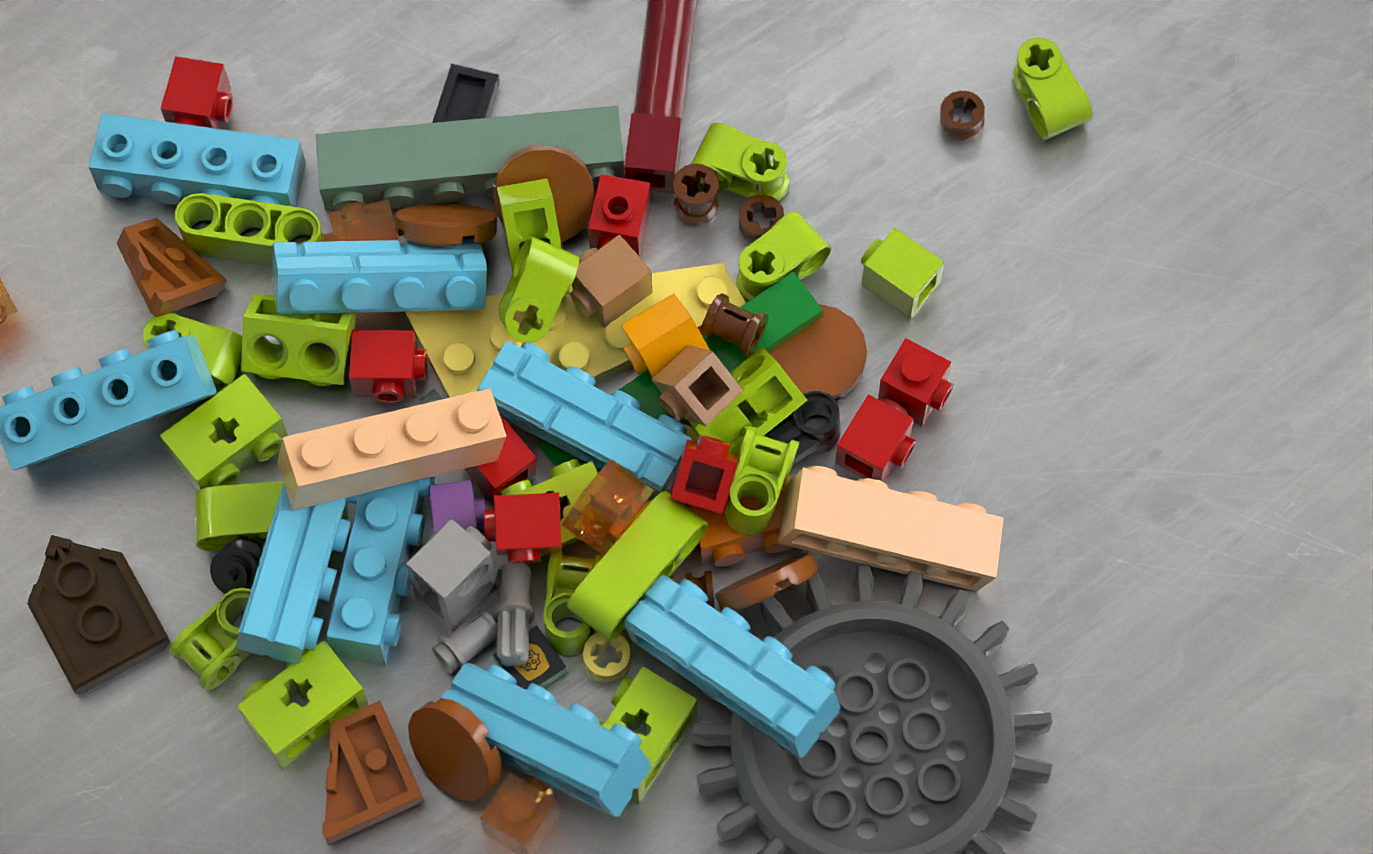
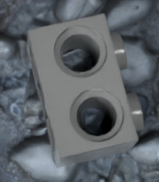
[406,519,498,632]

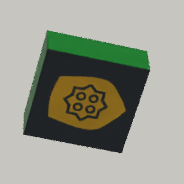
[492,625,568,690]

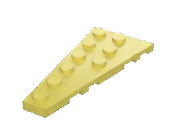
[404,263,746,425]

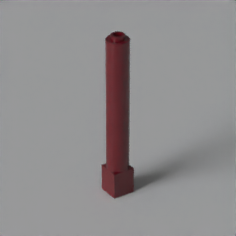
[624,0,697,194]

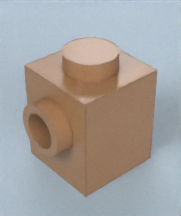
[570,235,653,328]
[651,345,744,426]

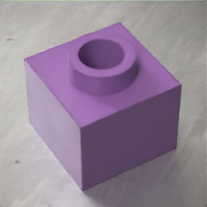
[429,480,486,535]

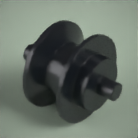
[210,539,263,594]

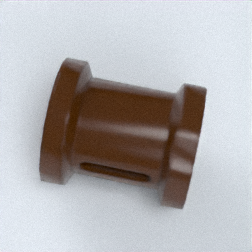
[673,163,719,227]
[701,293,768,357]

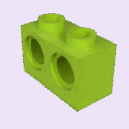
[497,178,569,294]
[241,293,356,386]
[689,347,808,455]

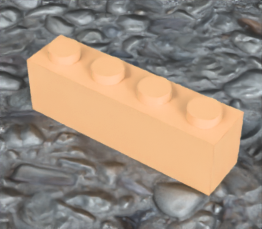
[278,388,506,511]
[778,466,1004,592]

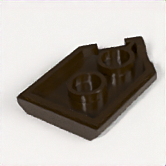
[27,535,171,694]

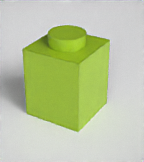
[861,227,944,319]

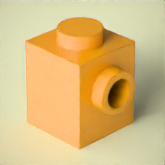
[621,293,709,379]

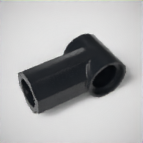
[764,391,841,465]

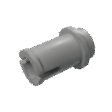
[432,609,498,674]

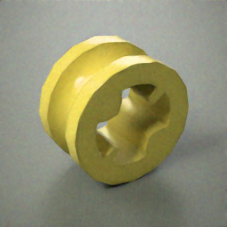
[583,632,631,684]

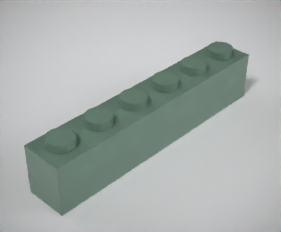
[316,106,625,213]

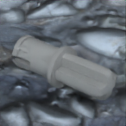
[492,563,535,667]

